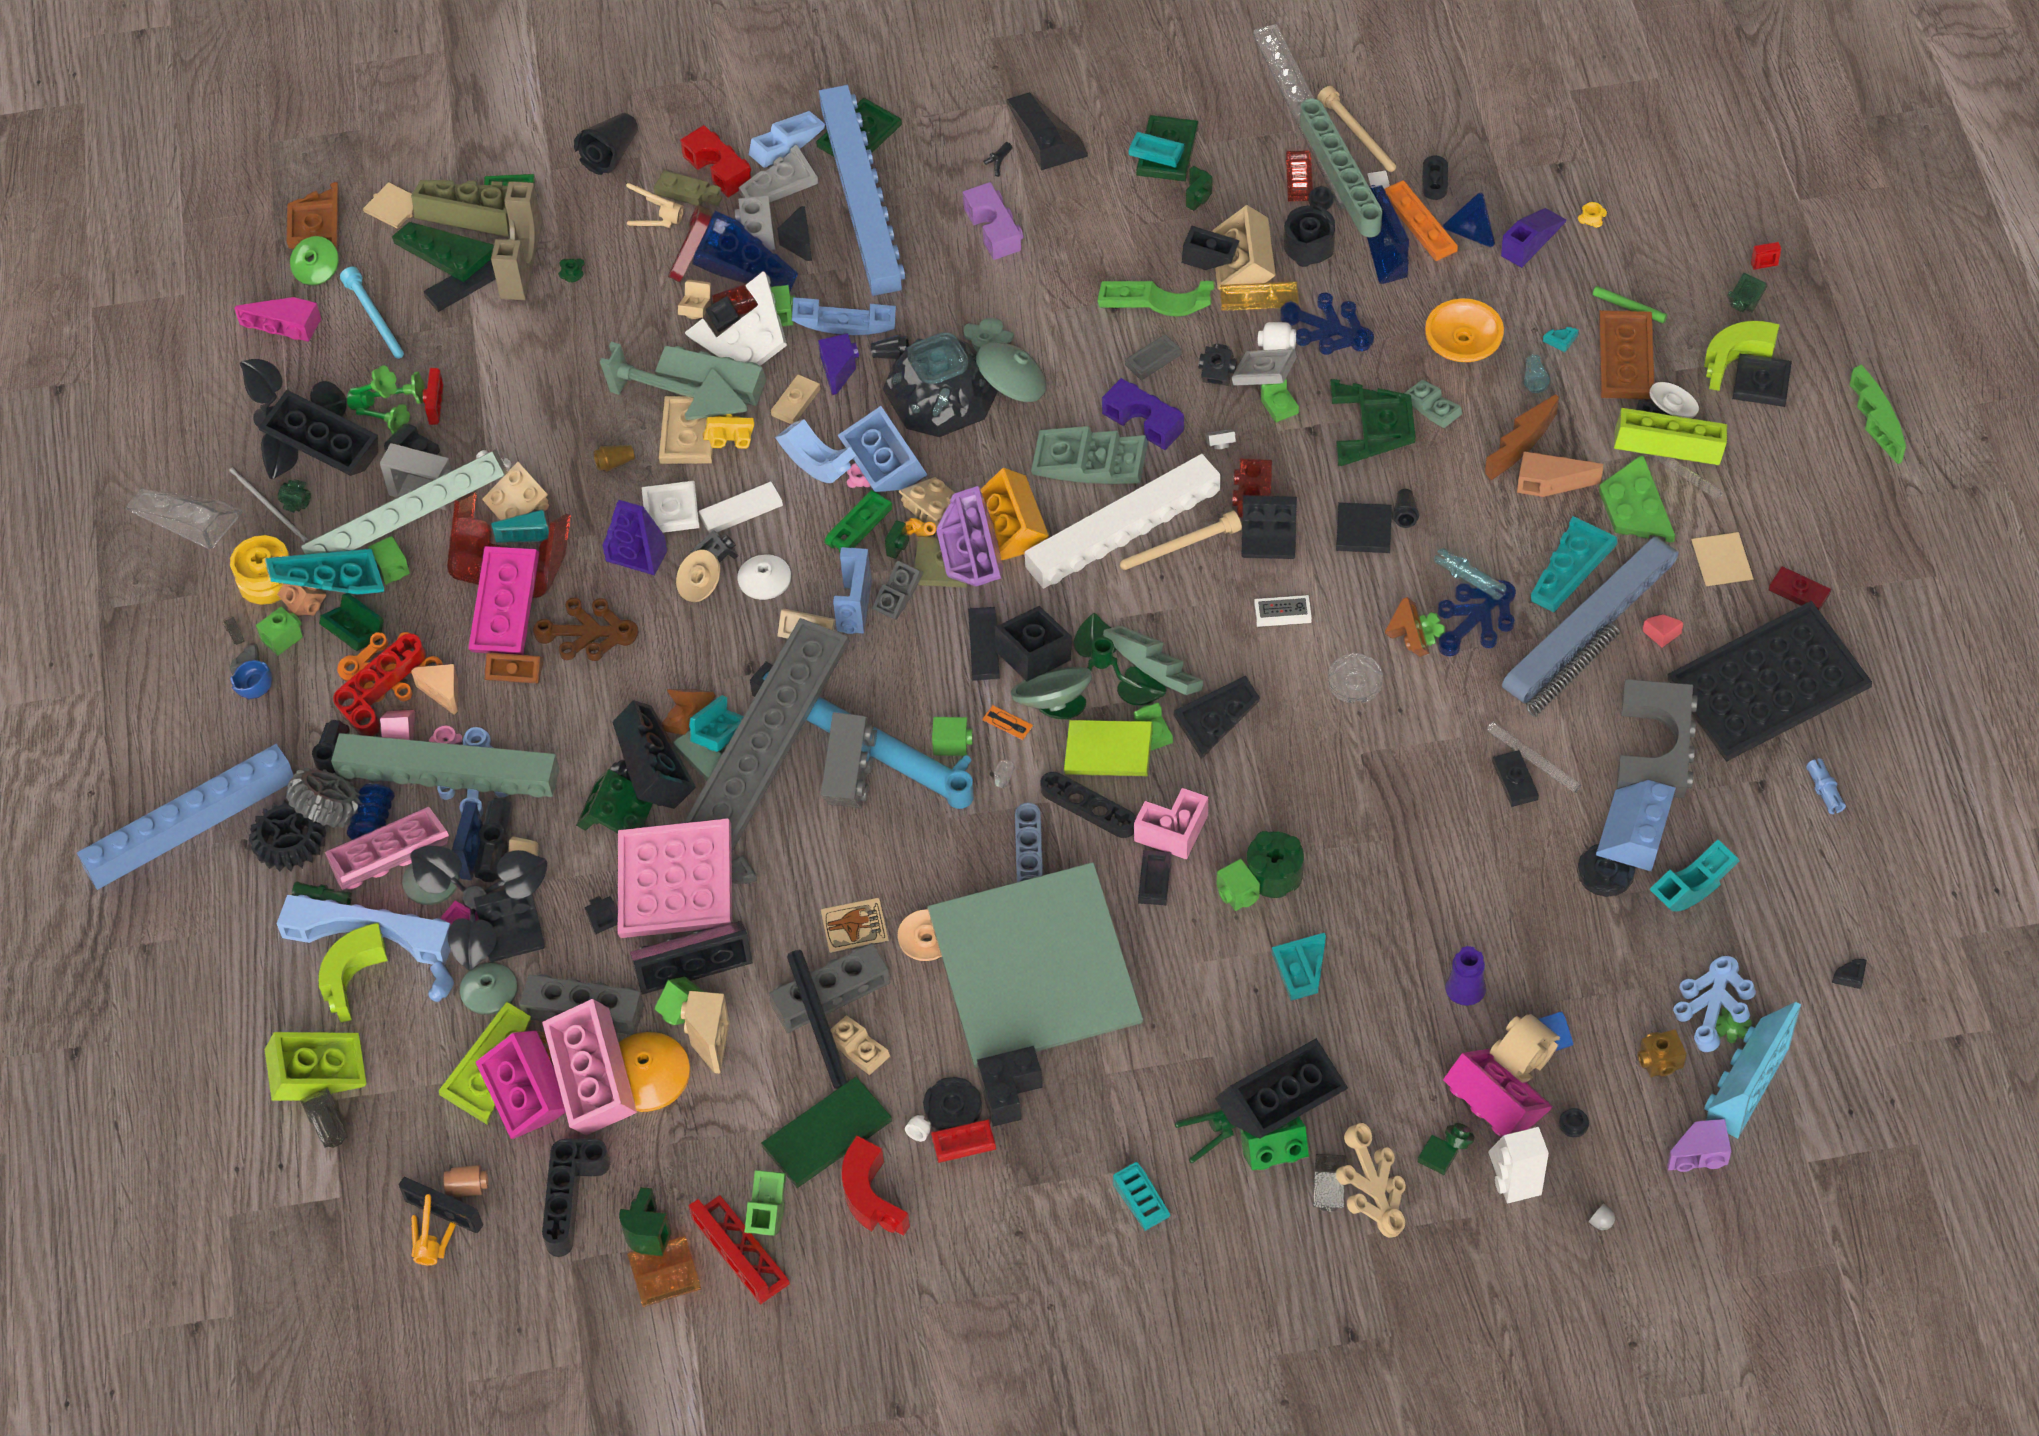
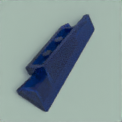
[1367,185,1409,284]

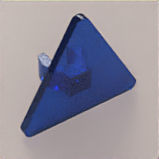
[1443,192,1495,247]

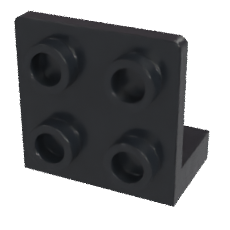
[1241,495,1297,559]
[474,890,545,962]

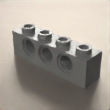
[769,943,890,1034]
[520,974,644,1035]

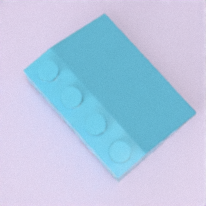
[1704,1002,1801,1139]

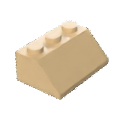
[1211,205,1276,291]

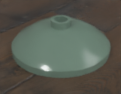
[976,342,1046,402]
[1011,667,1092,711]

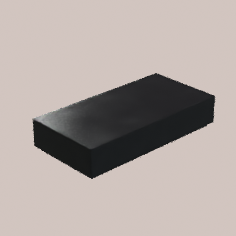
[1138,850,1172,906]

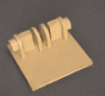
[482,462,549,520]
[899,477,955,529]

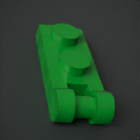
[824,490,893,553]

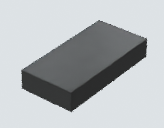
[1125,334,1182,381]

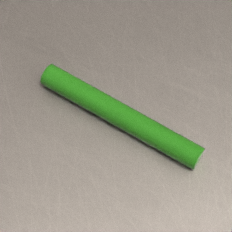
[1592,286,1668,324]

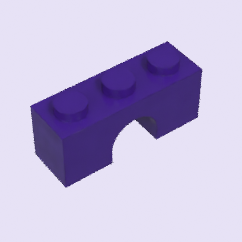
[1102,378,1184,450]

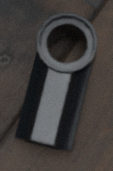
[312,720,350,774]

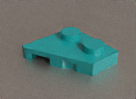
[1272,933,1326,1001]

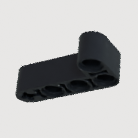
[542,1139,611,1257]

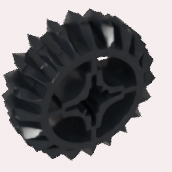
[249,799,326,872]

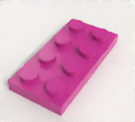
[468,546,539,655]

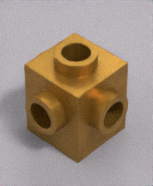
[1637,1029,1687,1078]

